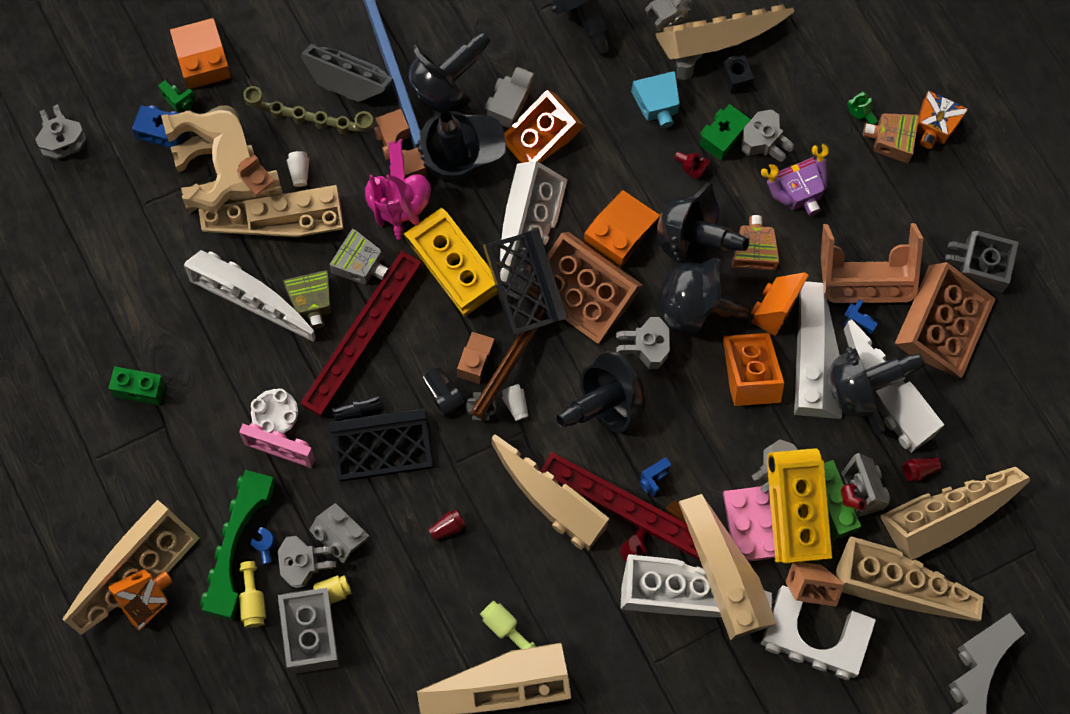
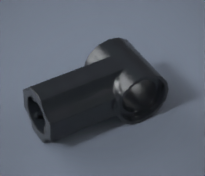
[423,367,465,417]

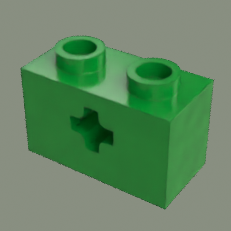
[700,104,751,161]
[108,366,166,406]

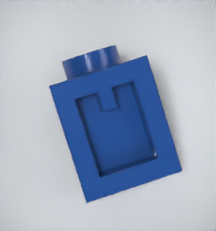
[844,299,878,337]
[640,457,671,497]

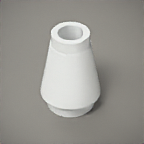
[287,151,310,187]
[501,384,529,421]

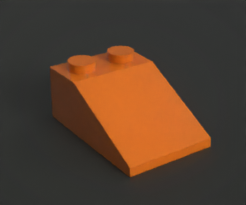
[170,18,231,90]
[504,90,585,163]
[583,190,660,269]
[751,272,808,336]
[723,333,784,406]

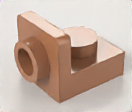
[237,155,275,197]

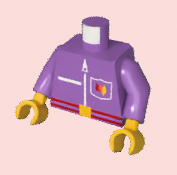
[761,144,828,216]

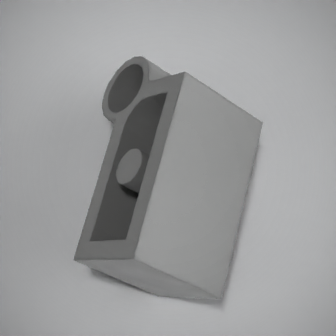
[485,67,534,128]

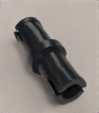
[331,395,382,421]

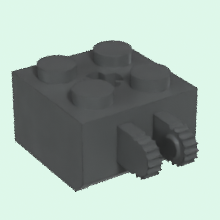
[945,231,1019,293]

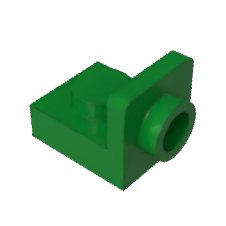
[158,81,196,113]

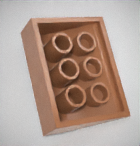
[527,232,643,344]
[895,262,995,378]

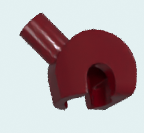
[675,151,710,179]
[620,528,647,561]

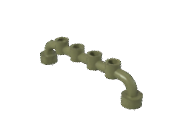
[243,86,373,134]

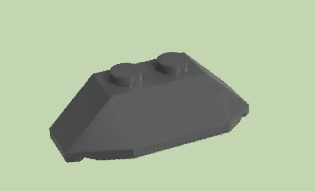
[301,44,393,102]

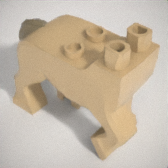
[161,106,282,214]

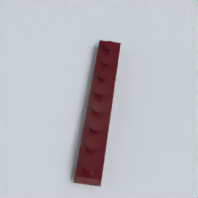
[301,251,422,417]
[540,452,700,560]

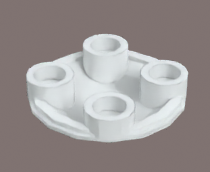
[251,389,298,434]

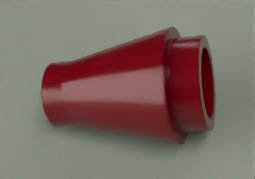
[903,457,941,482]
[428,510,466,541]

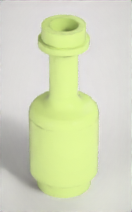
[480,600,536,649]

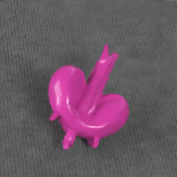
[365,139,431,240]

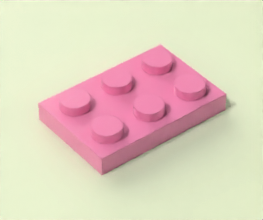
[239,423,315,468]
[723,486,775,562]

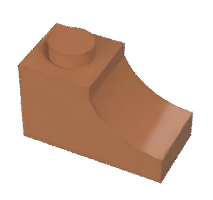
[457,332,494,384]

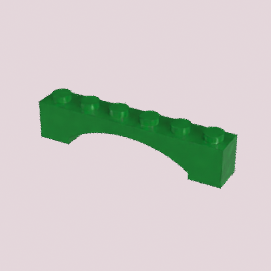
[200,470,275,622]

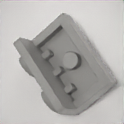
[310,503,369,563]

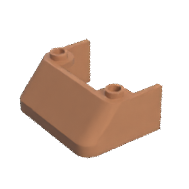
[821,223,923,303]

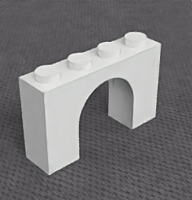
[761,585,876,680]

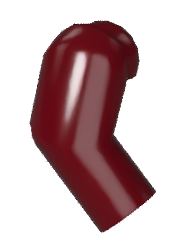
[840,484,867,511]

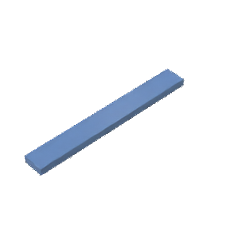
[363,0,420,149]

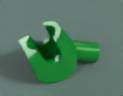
[848,92,878,125]

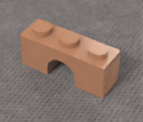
[373,109,427,179]

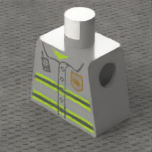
[330,229,389,285]

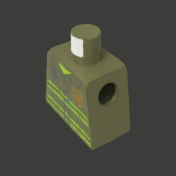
[283,270,331,329]

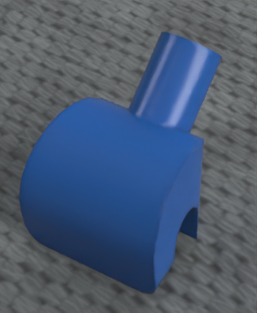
[251,527,276,565]

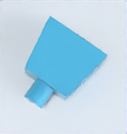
[632,71,679,128]

